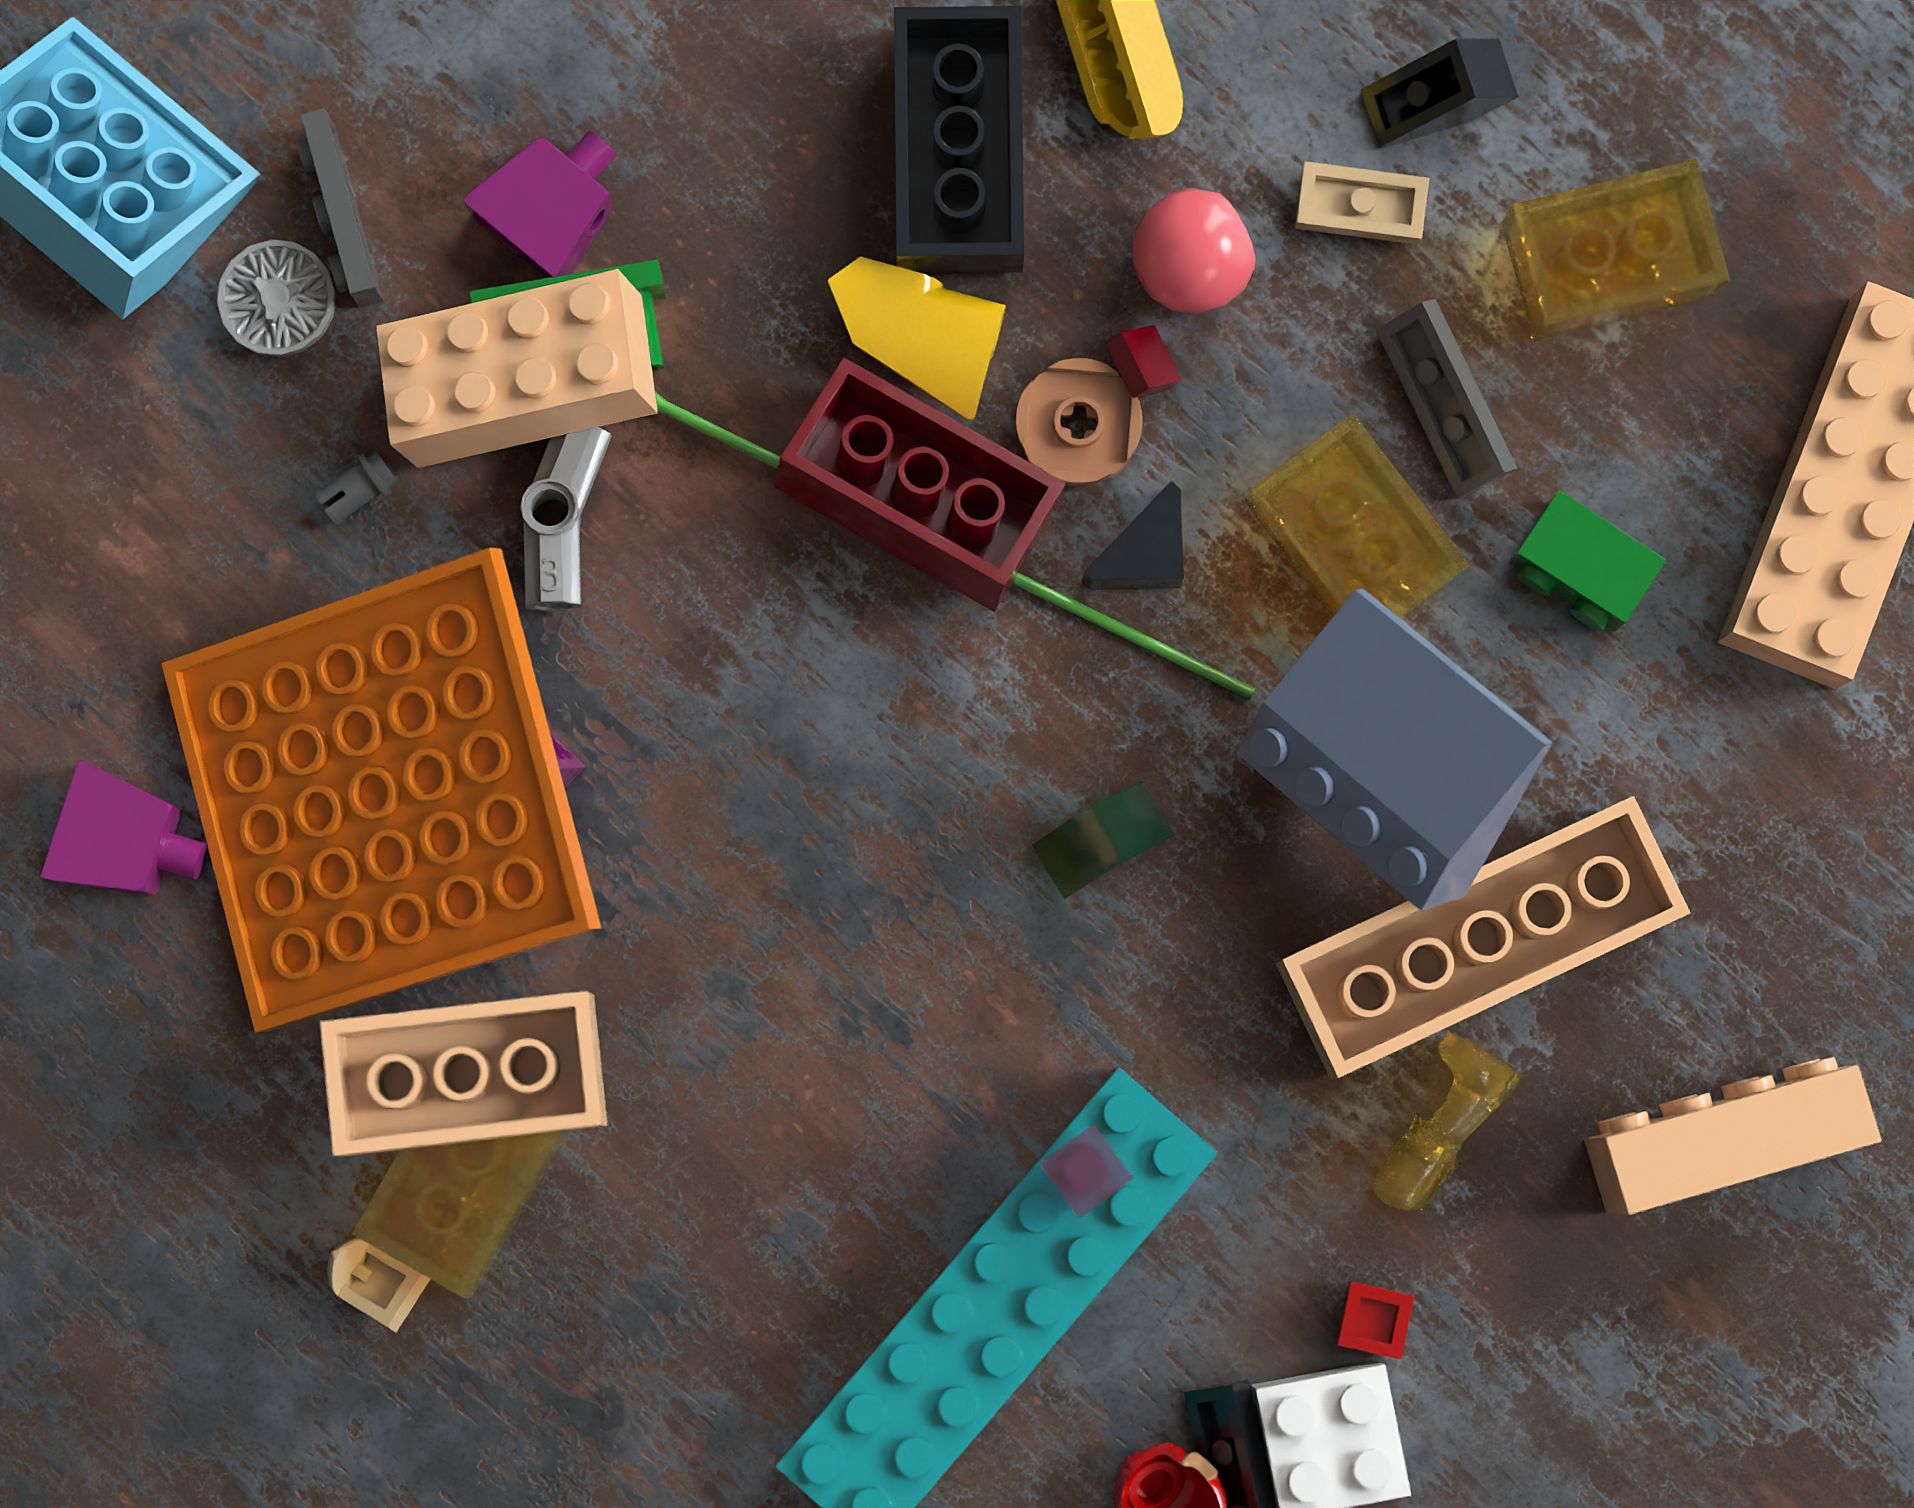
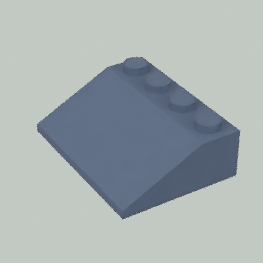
[1237,588,1553,911]

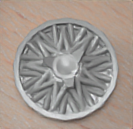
[217,240,336,357]

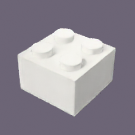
[1250,1361,1411,1508]

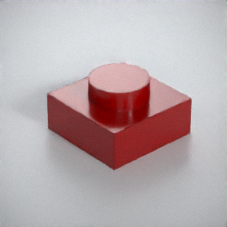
[1335,1281,1415,1360]

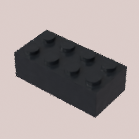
[894,6,1024,274]

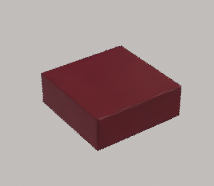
[1105,325,1182,398]

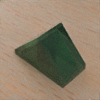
[1032,780,1174,900]

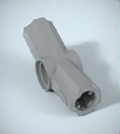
[521,427,612,612]

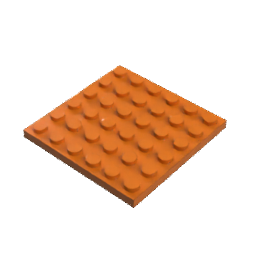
[161,548,601,1033]

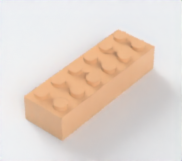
[1717,281,1914,689]
[1276,796,1690,1080]

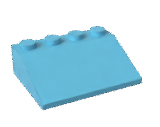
[0,17,260,320]

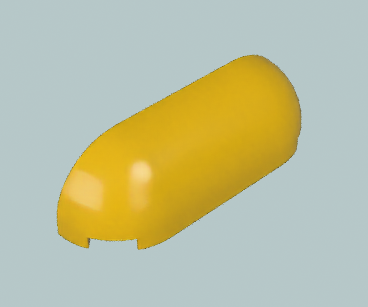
[1056,0,1183,140]

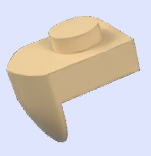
[327,1237,432,1333]

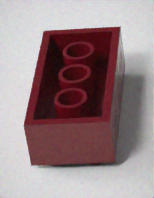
[774,358,1066,612]

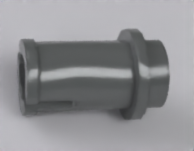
[314,450,399,525]

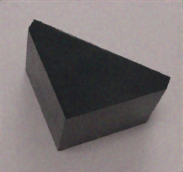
[1082,481,1184,590]

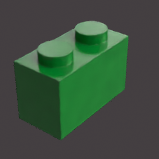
[1509,490,1667,632]

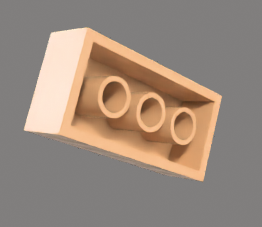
[376,269,658,468]
[320,991,608,1157]
[1584,1057,1882,1214]

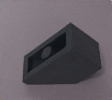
[1360,38,1519,148]

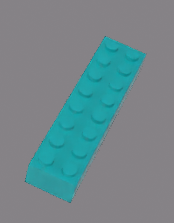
[776,1067,1218,1508]

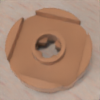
[1016,358,1143,487]

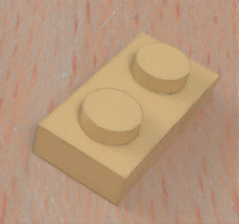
[1295,161,1429,245]

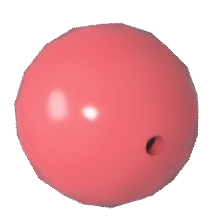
[1132,188,1256,315]

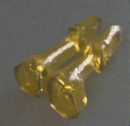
[1373,1031,1524,1211]

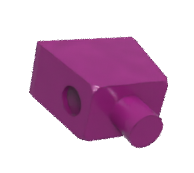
[463,130,617,279]
[40,760,208,895]

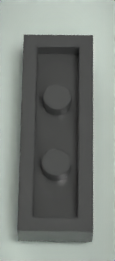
[296,108,383,308]
[1376,299,1518,499]

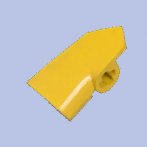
[828,256,1006,421]

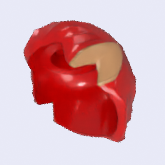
[1114,1442,1226,1508]

